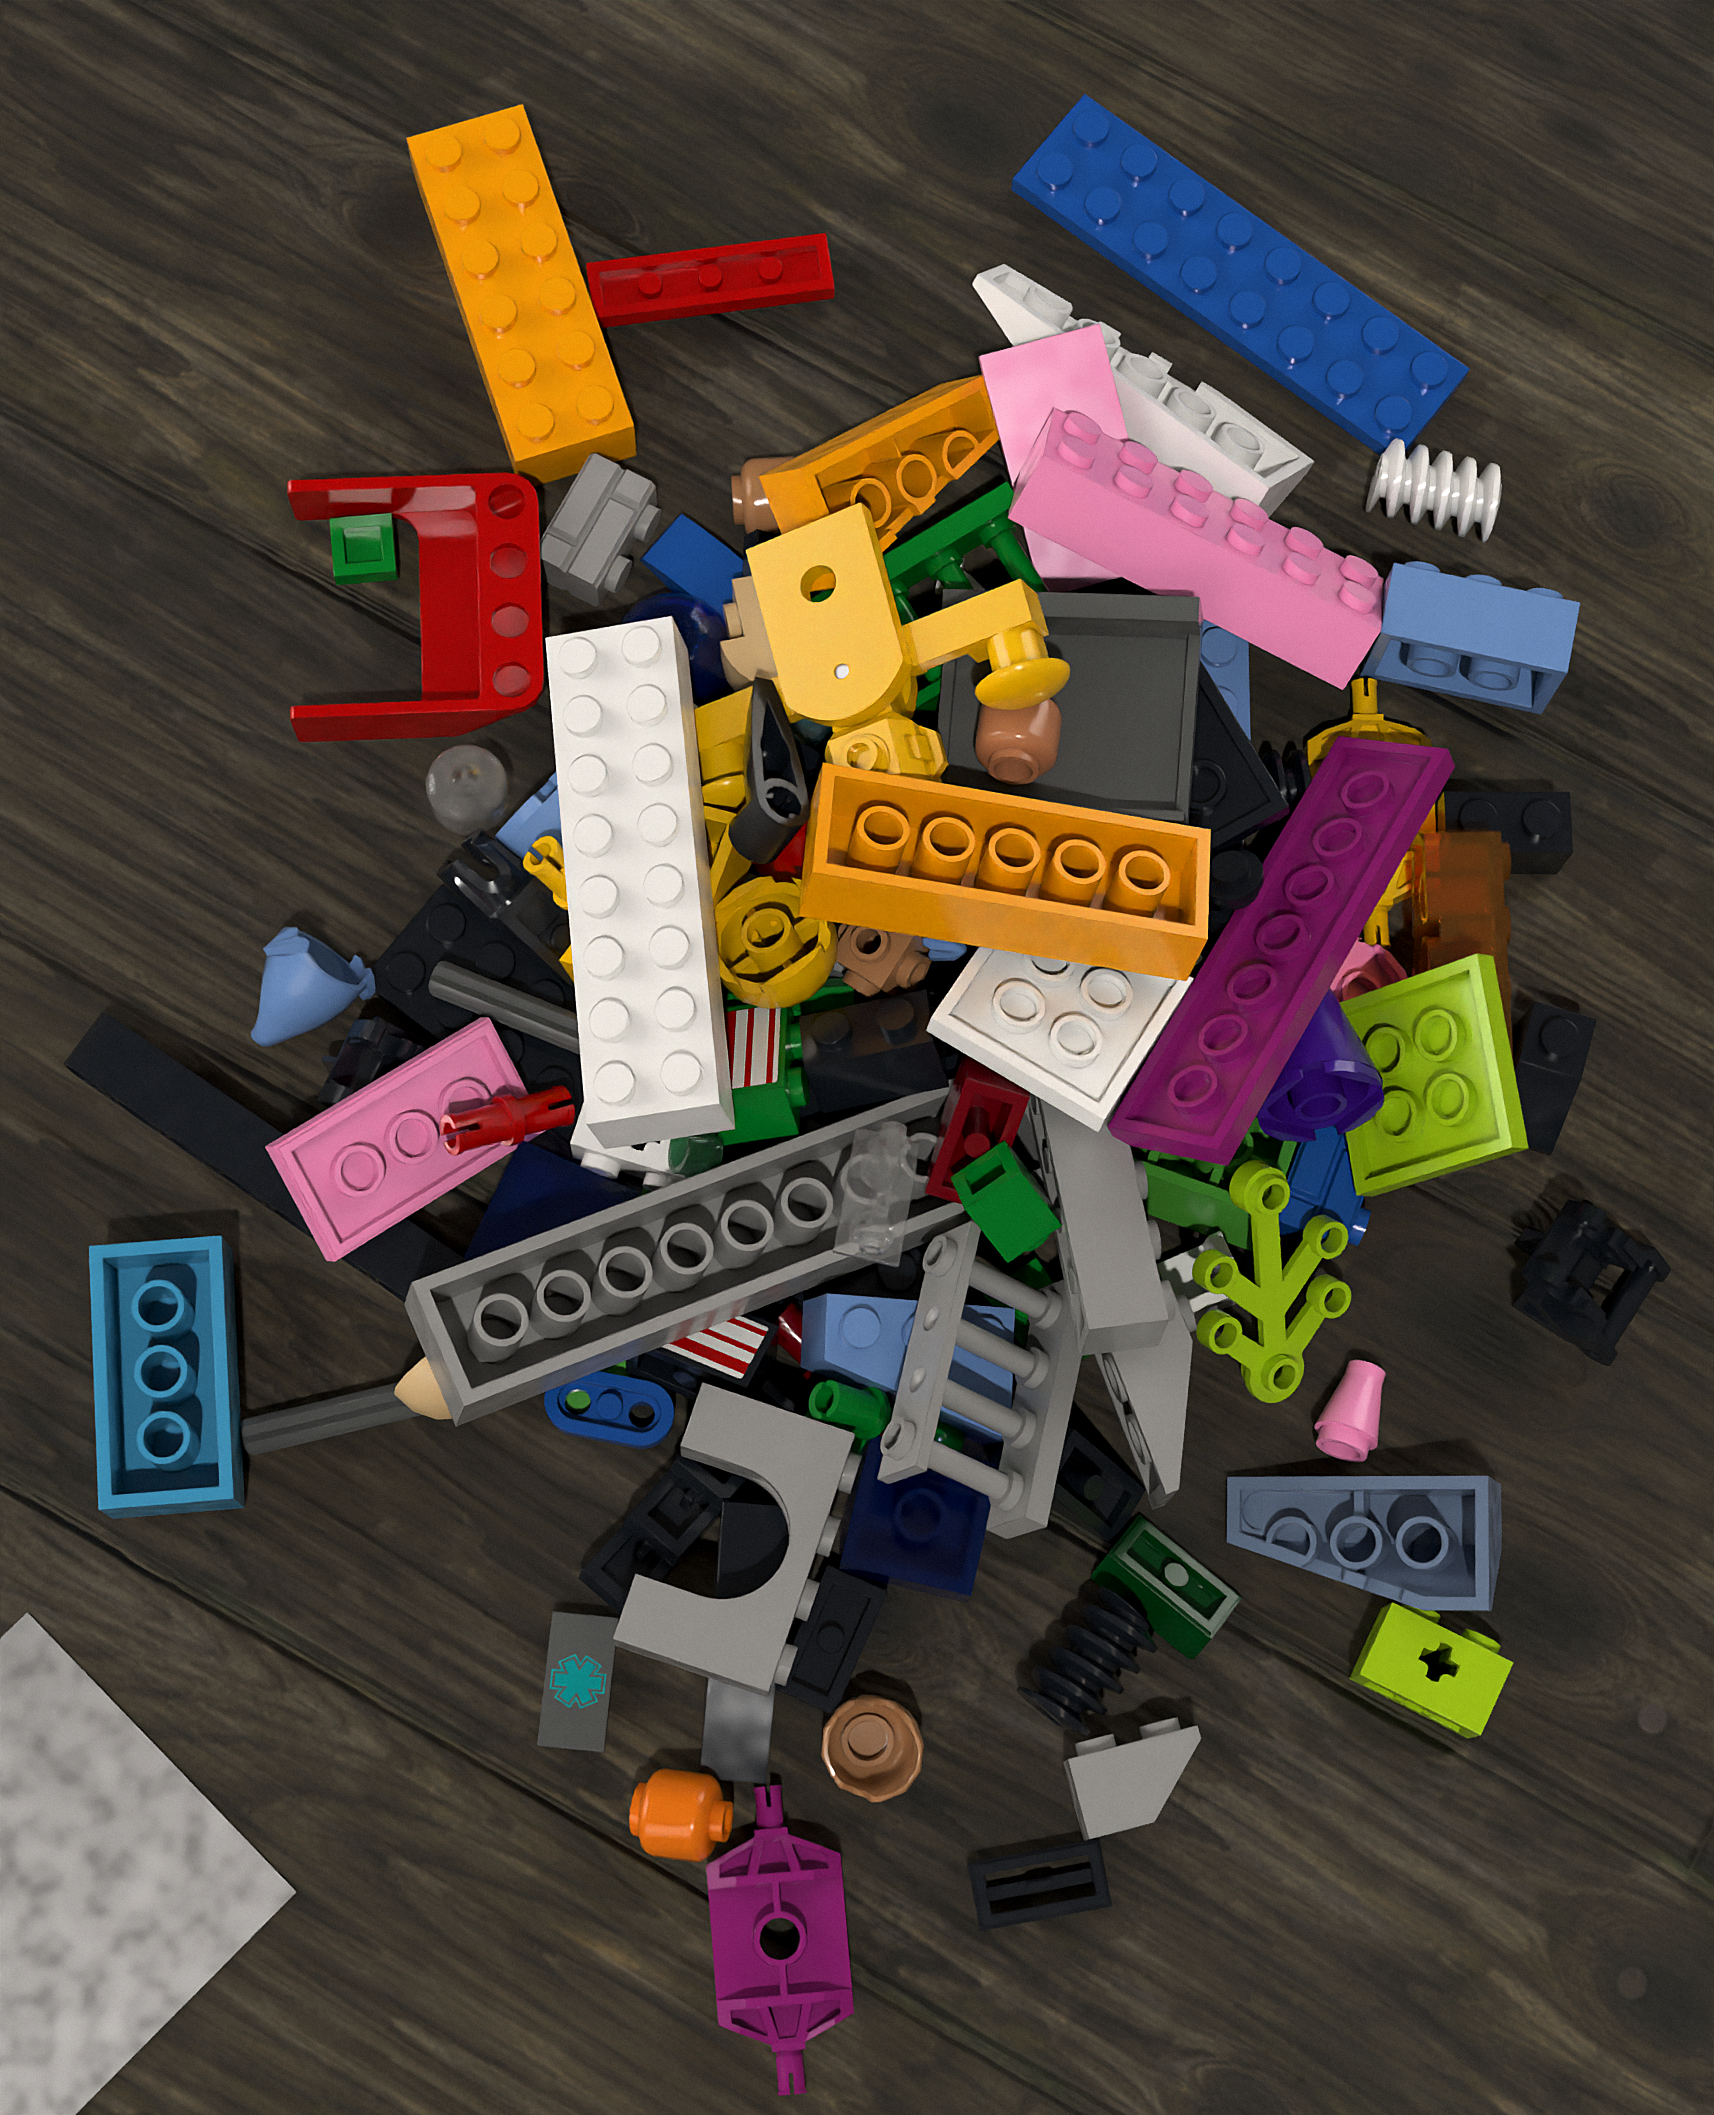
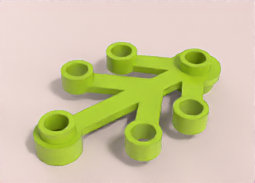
[1192,1160,1351,1403]

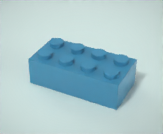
[89,1236,245,1519]

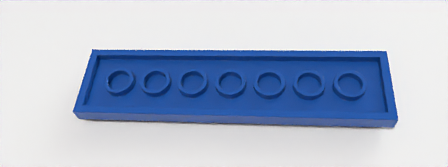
[1011,94,1470,456]

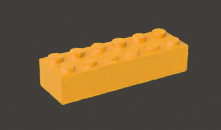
[406,104,637,487]
[798,763,1211,981]

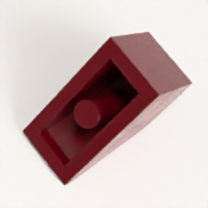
[924,1054,1030,1204]

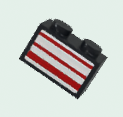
[626,1310,779,1401]

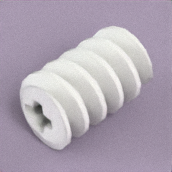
[1366,438,1502,543]

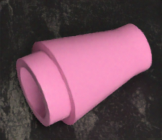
[1314,1360,1386,1462]

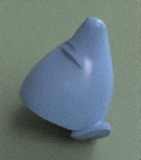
[251,927,376,1047]

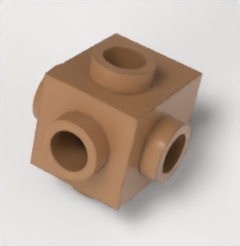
[836,924,932,1001]

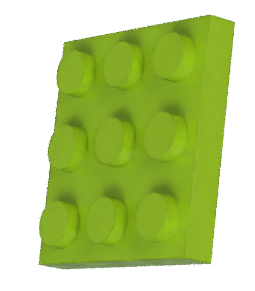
[1339,953,1529,1197]

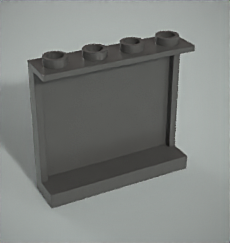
[937,589,1204,826]

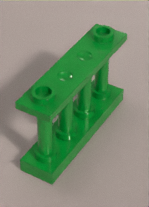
[811,482,1050,725]

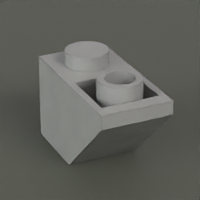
[1063,1717,1201,1841]

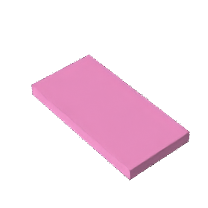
[978,323,1129,593]
[265,1017,546,1262]

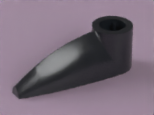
[728,677,810,864]

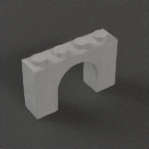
[613,1382,862,1698]

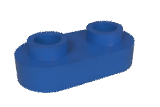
[544,1371,675,1449]

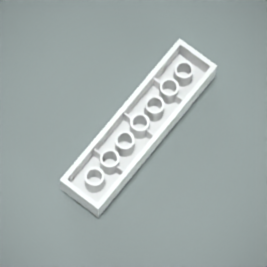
[545,616,735,1149]

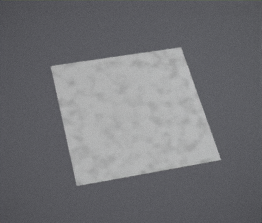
[0,1612,296,2115]

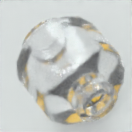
[426,745,510,836]

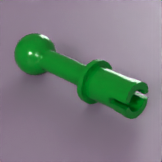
[809,1380,966,1452]

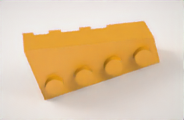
[758,375,999,592]

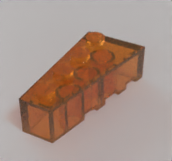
[1412,828,1514,1066]

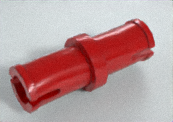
[440,1085,575,1156]

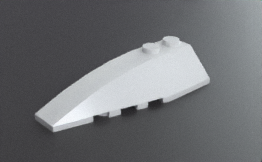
[972,264,1315,517]

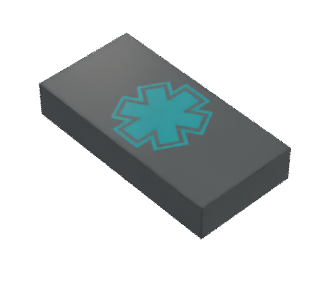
[537,1611,619,1753]

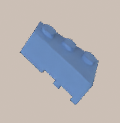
[800,1293,1015,1445]

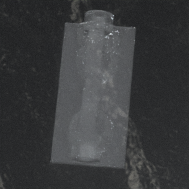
[833,1121,920,1268]

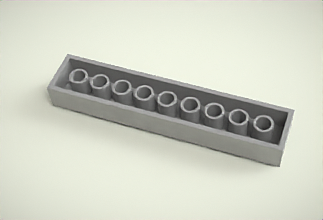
[404,1078,1045,1426]

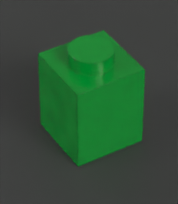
[950,1140,1062,1263]

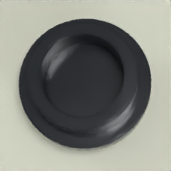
[1209,848,1264,910]

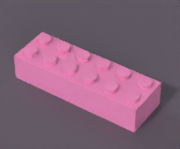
[1008,408,1383,690]

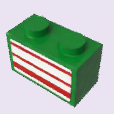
[718,1004,810,1146]

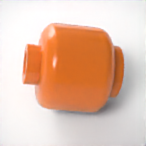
[629,1768,733,1863]

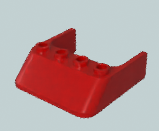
[287,473,544,742]

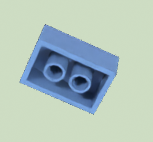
[1360,561,1580,714]

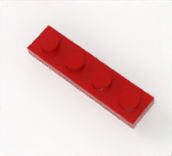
[586,233,835,328]

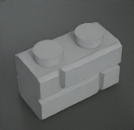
[540,453,662,607]

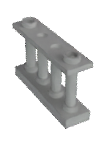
[877,1221,1082,1539]

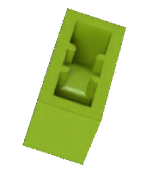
[1349,1602,1514,1739]

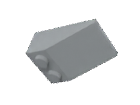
[1093,1279,1197,1510]

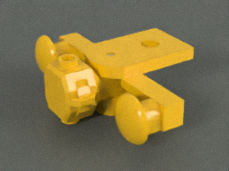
[694,502,1070,814]

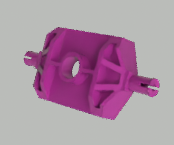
[706,1785,854,2096]

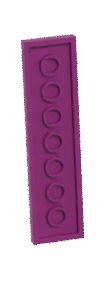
[1107,736,1455,1166]

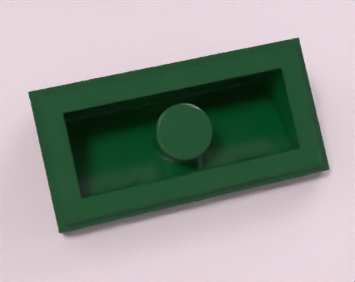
[1091,1515,1242,1659]

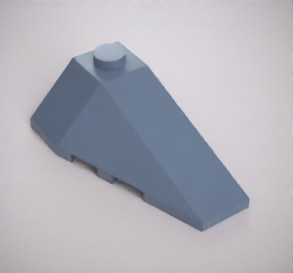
[1227,1476,1502,1611]

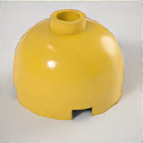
[714,876,838,1009]

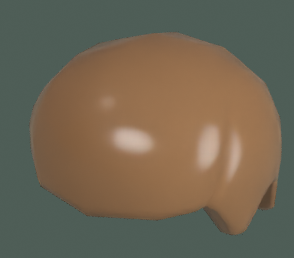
[821,1694,924,1803]

